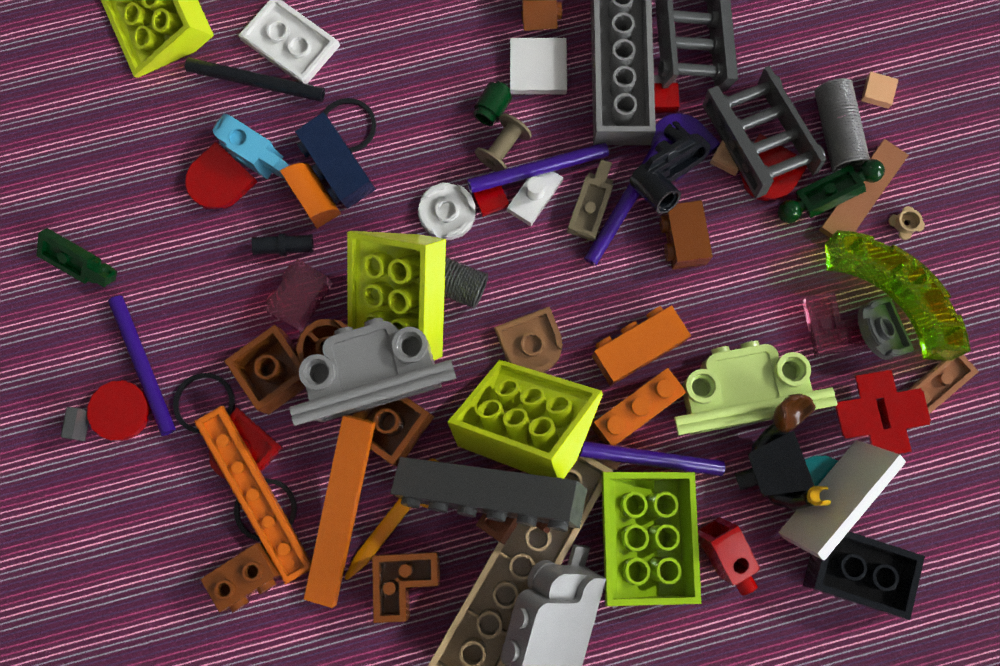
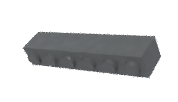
[390,457,587,532]

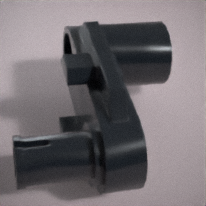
[630,121,710,214]

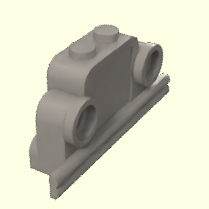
[289,318,457,426]
[501,544,606,666]

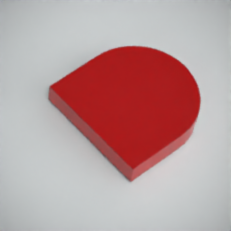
[740,134,807,201]
[185,141,257,209]
[209,408,283,479]

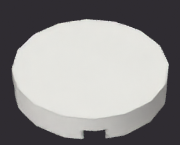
[418,182,476,240]

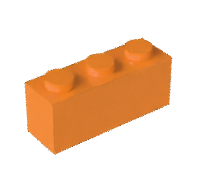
[592,305,691,386]
[591,368,687,445]

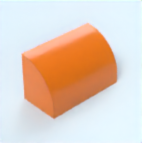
[280,163,341,229]

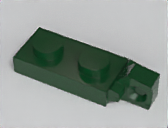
[36,228,117,287]

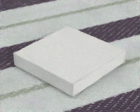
[510,38,567,94]

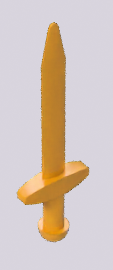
[345,458,439,580]

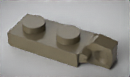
[567,159,614,242]

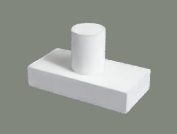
[507,171,563,227]

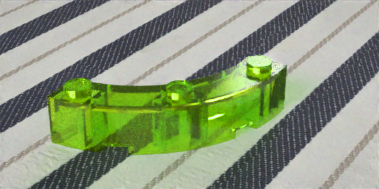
[825,230,971,360]

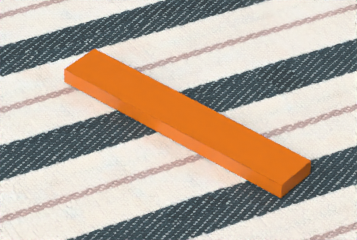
[194,406,311,585]
[304,415,376,608]

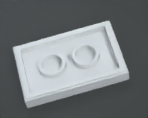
[238,0,340,84]

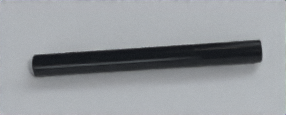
[185,57,325,102]

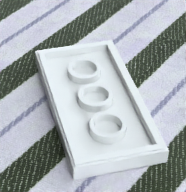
[778,440,906,561]

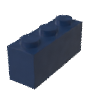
[295,112,376,209]

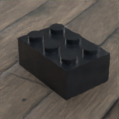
[803,532,925,620]

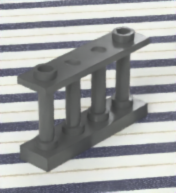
[655,0,738,92]
[702,66,827,199]

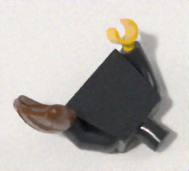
[735,394,831,510]

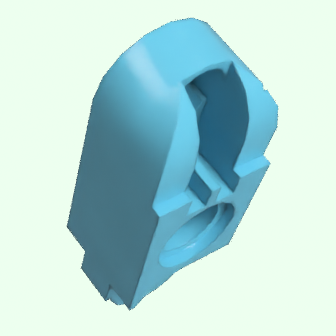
[213,113,289,179]

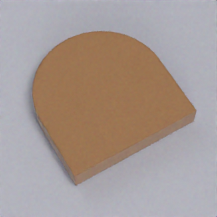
[494,306,563,373]

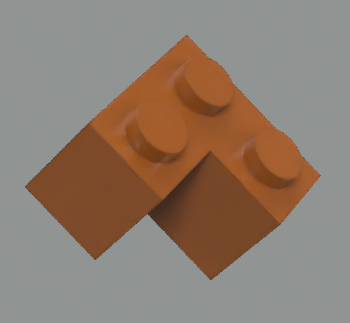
[372,552,440,623]

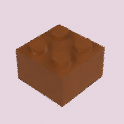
[224,325,306,415]
[352,397,435,466]

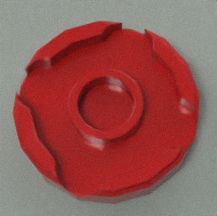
[87,380,151,441]

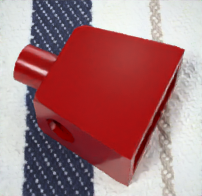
[698,517,760,596]

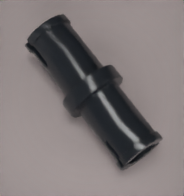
[251,233,314,256]

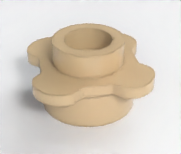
[889,206,925,240]

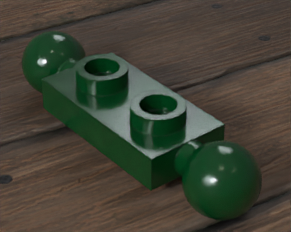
[778,159,885,223]

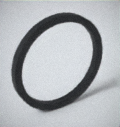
[323,98,376,153]
[173,373,235,433]
[234,478,297,541]

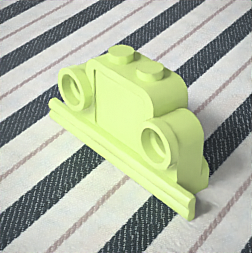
[674,341,837,436]

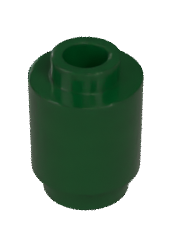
[473,81,512,126]

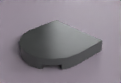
[858,296,914,360]

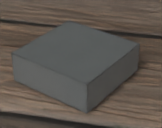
[61,407,89,441]

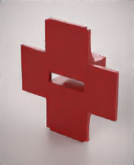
[835,370,931,454]

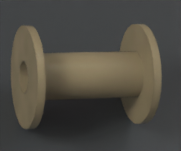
[475,113,532,172]

